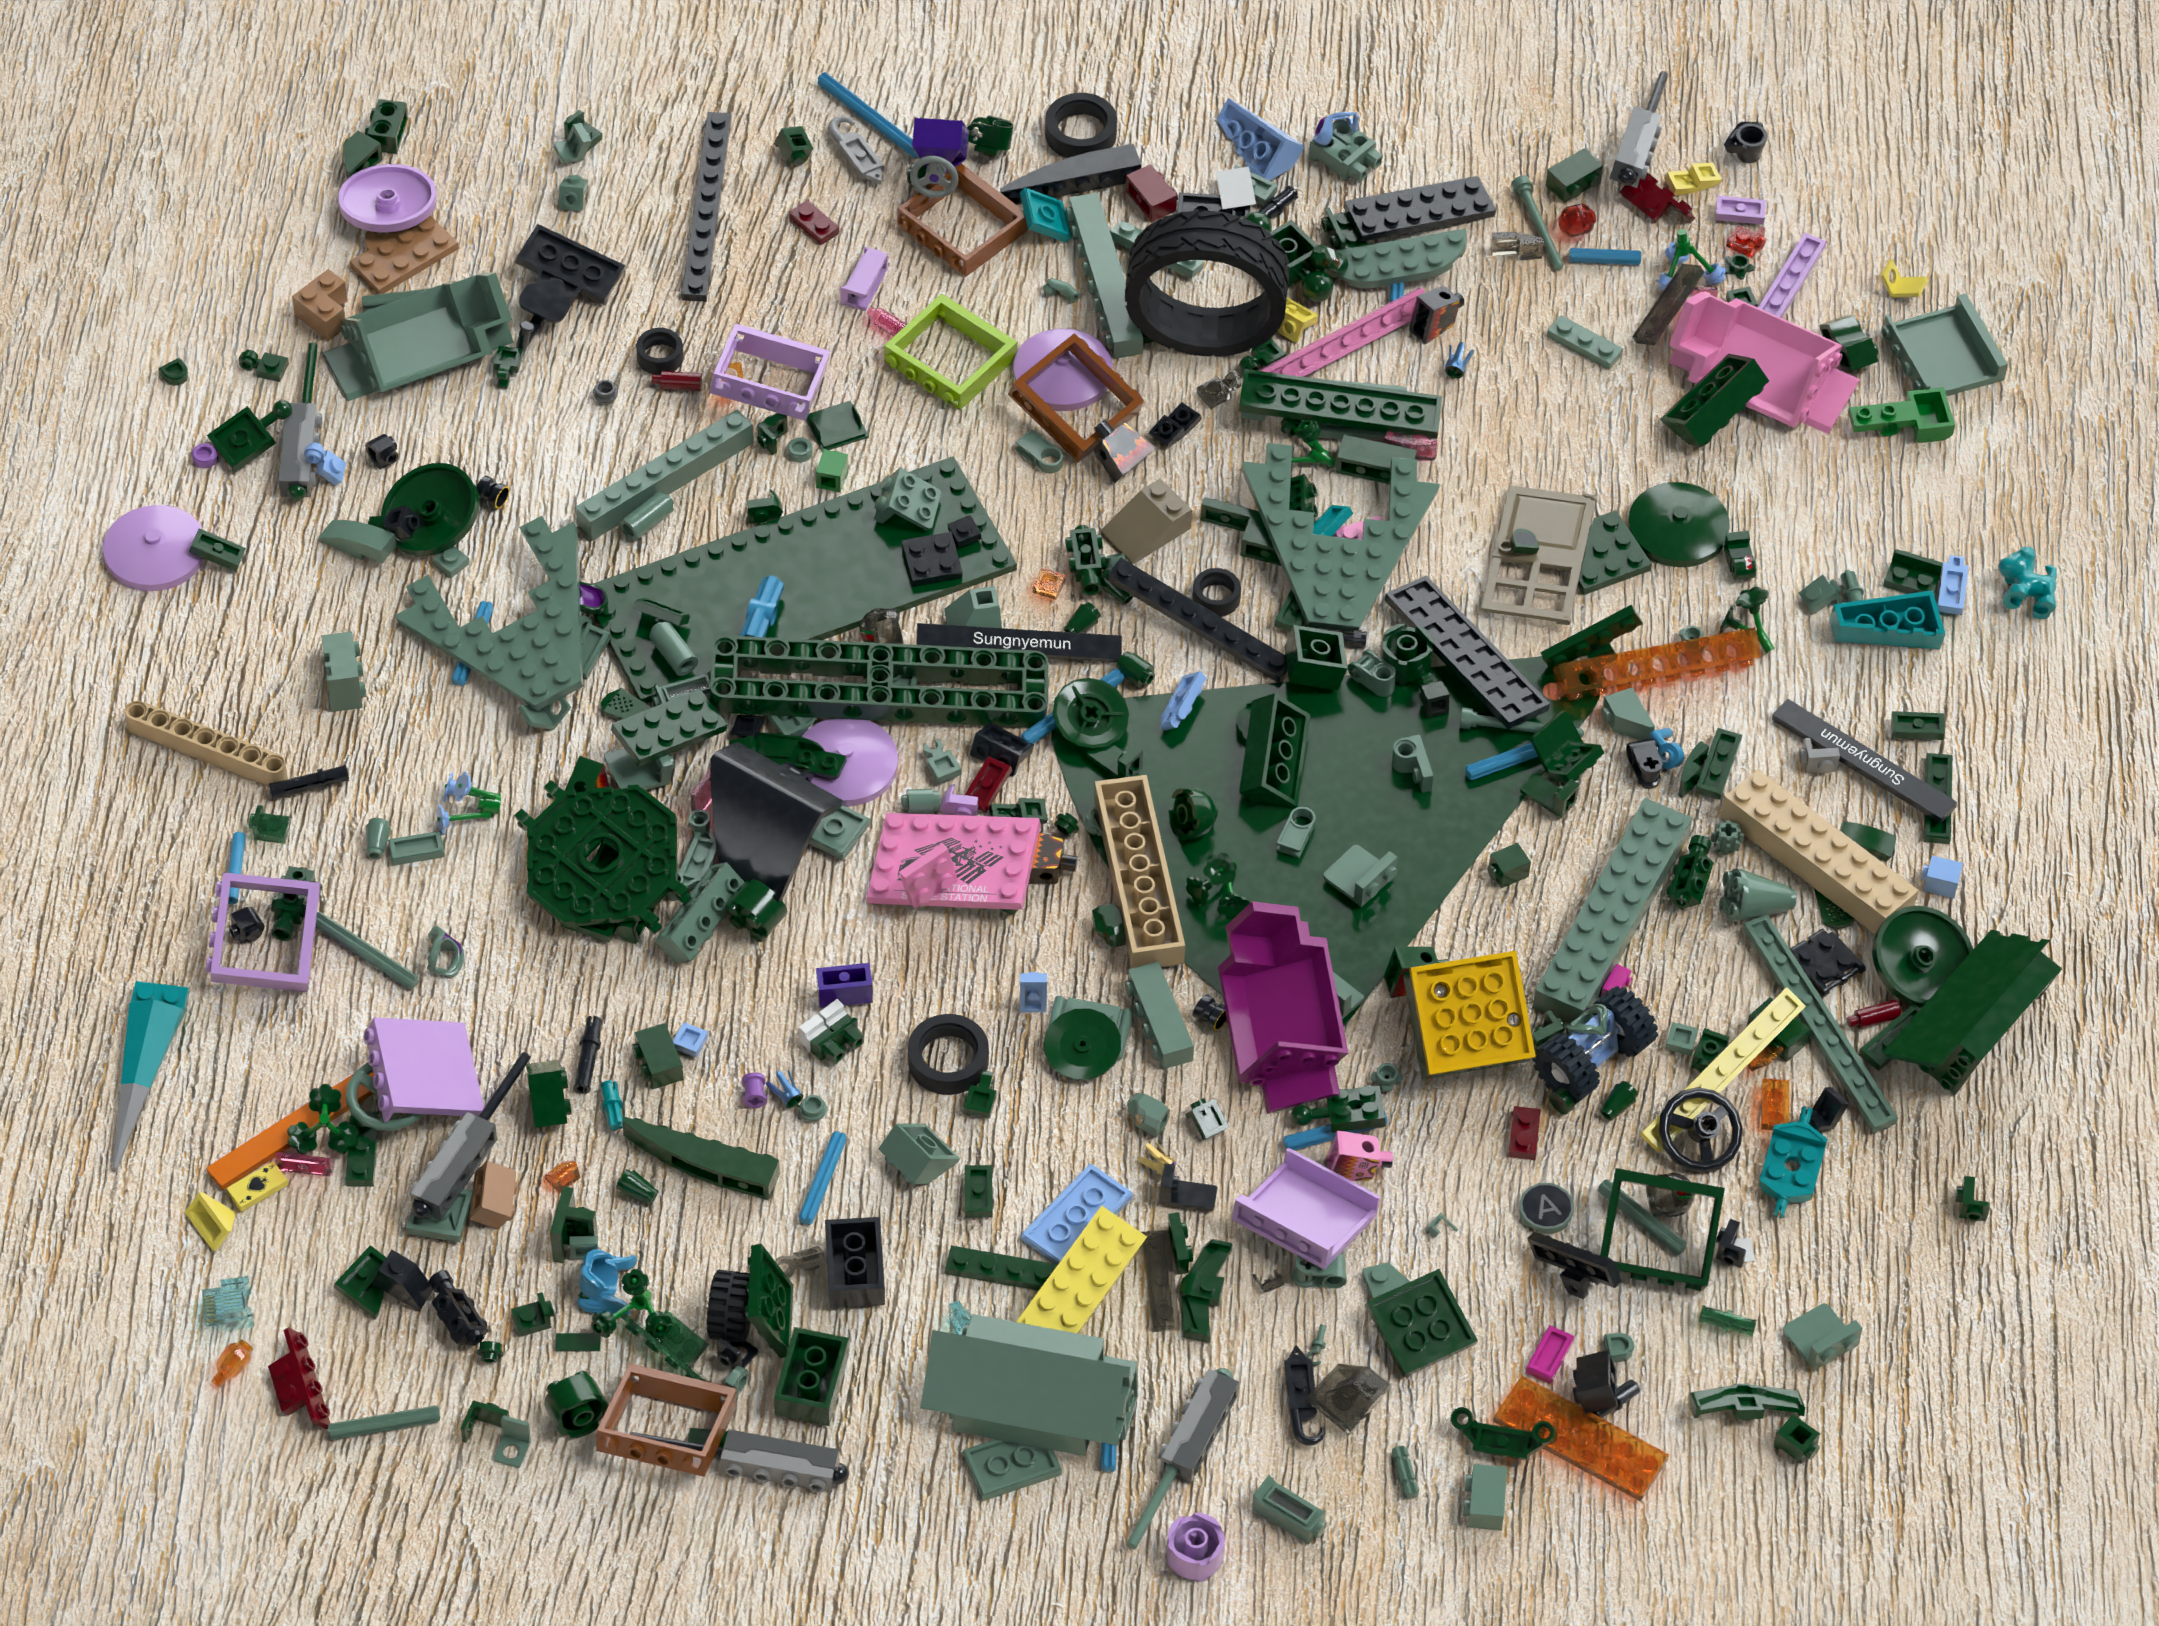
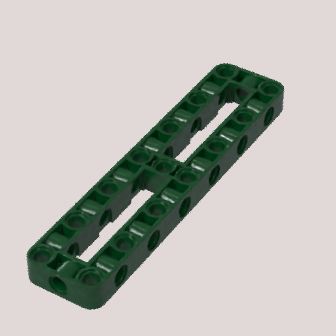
[710,636,1048,728]

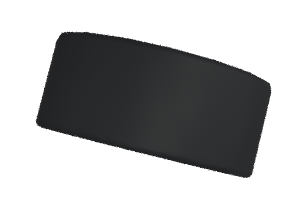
[636,327,684,375]
[1192,568,1241,617]

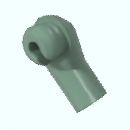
[1043,278,1080,303]

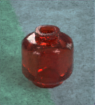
[1558,203,1596,237]

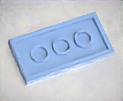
[1021,1163,1133,1264]

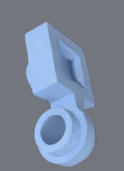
[304,443,346,486]

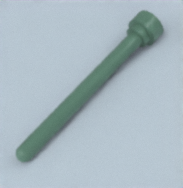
[1511,175,1563,270]
[1459,707,1584,738]

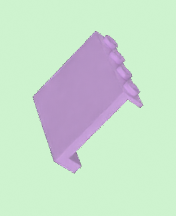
[363,1017,484,1122]
[1232,1148,1380,1270]

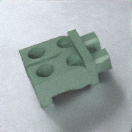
[1308,119,1383,182]

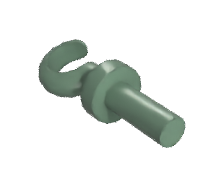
[1307,1324,1327,1366]

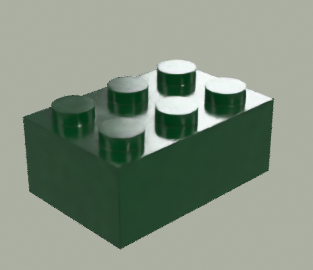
[774,1327,849,1426]

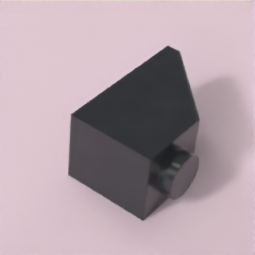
[372,1249,433,1312]

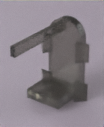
[1252,1270,1284,1292]

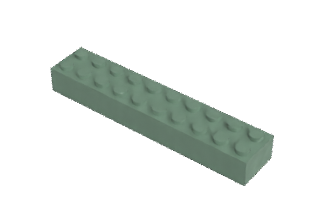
[1533,798,1693,1024]

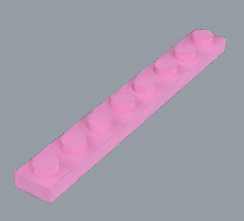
[1258,288,1425,377]

